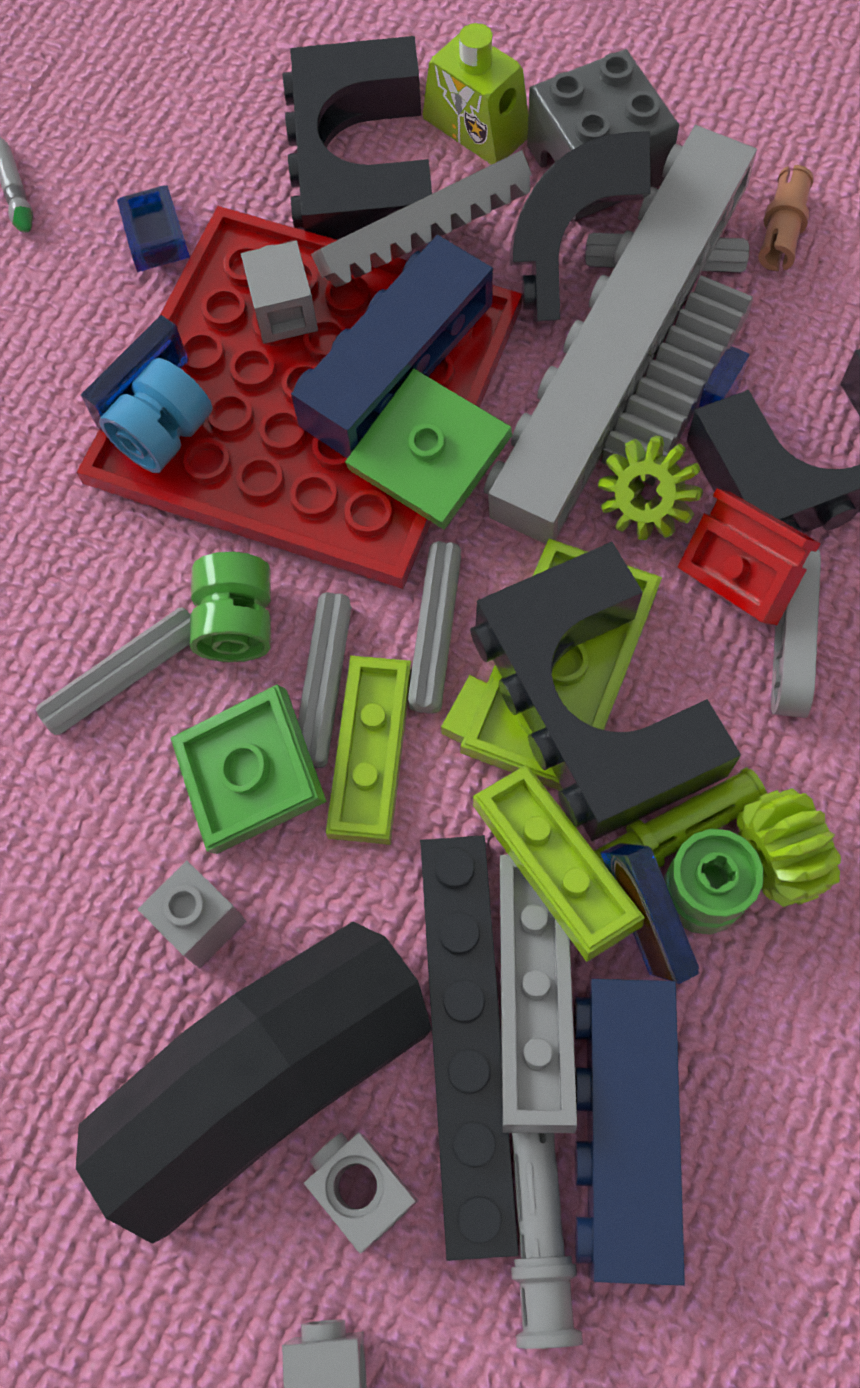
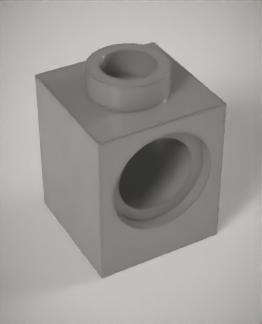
[241,240,318,344]
[138,861,247,969]
[304,1132,418,1254]
[282,1319,367,1388]

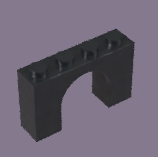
[282,36,432,240]
[686,349,860,533]
[470,542,741,842]

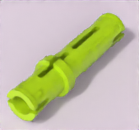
[594,767,767,878]

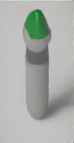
[0,137,33,233]

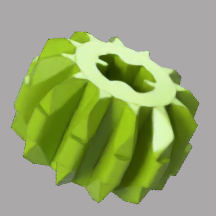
[598,436,703,540]
[737,788,841,907]

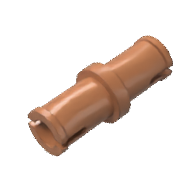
[758,165,814,271]

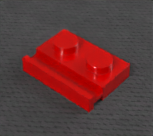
[677,488,821,626]

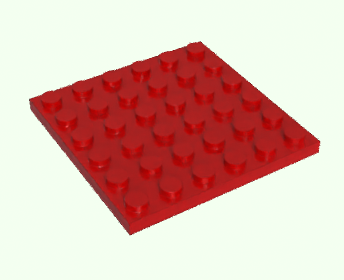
[77,206,523,589]

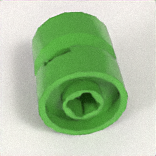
[190,552,271,662]
[661,829,763,935]

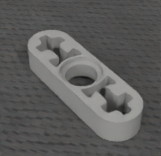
[771,550,821,718]

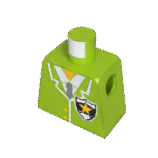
[423,23,528,165]

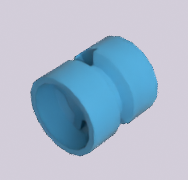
[99,358,213,473]

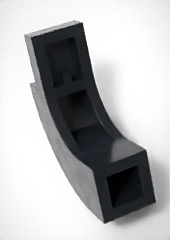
[510,131,651,322]

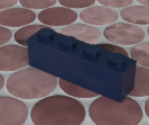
[291,234,493,458]
[574,979,685,1286]

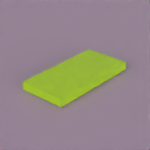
[460,538,662,791]

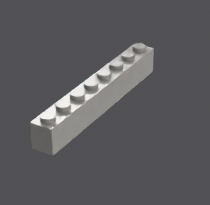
[484,125,757,544]

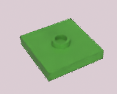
[345,369,513,530]
[170,684,327,854]

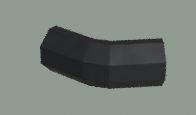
[76,921,432,1244]

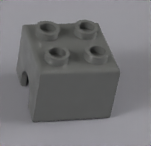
[527,49,679,221]

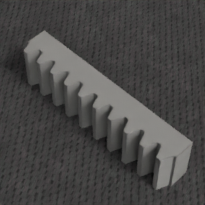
[311,150,532,288]
[601,275,753,486]
[500,855,577,1133]

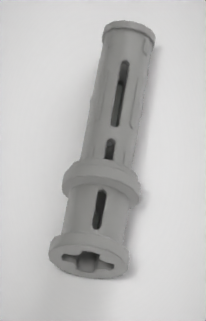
[511,1133,583,1349]

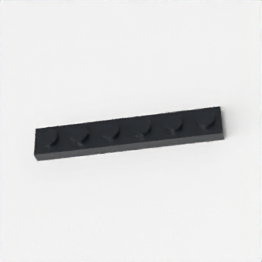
[420,835,518,1261]

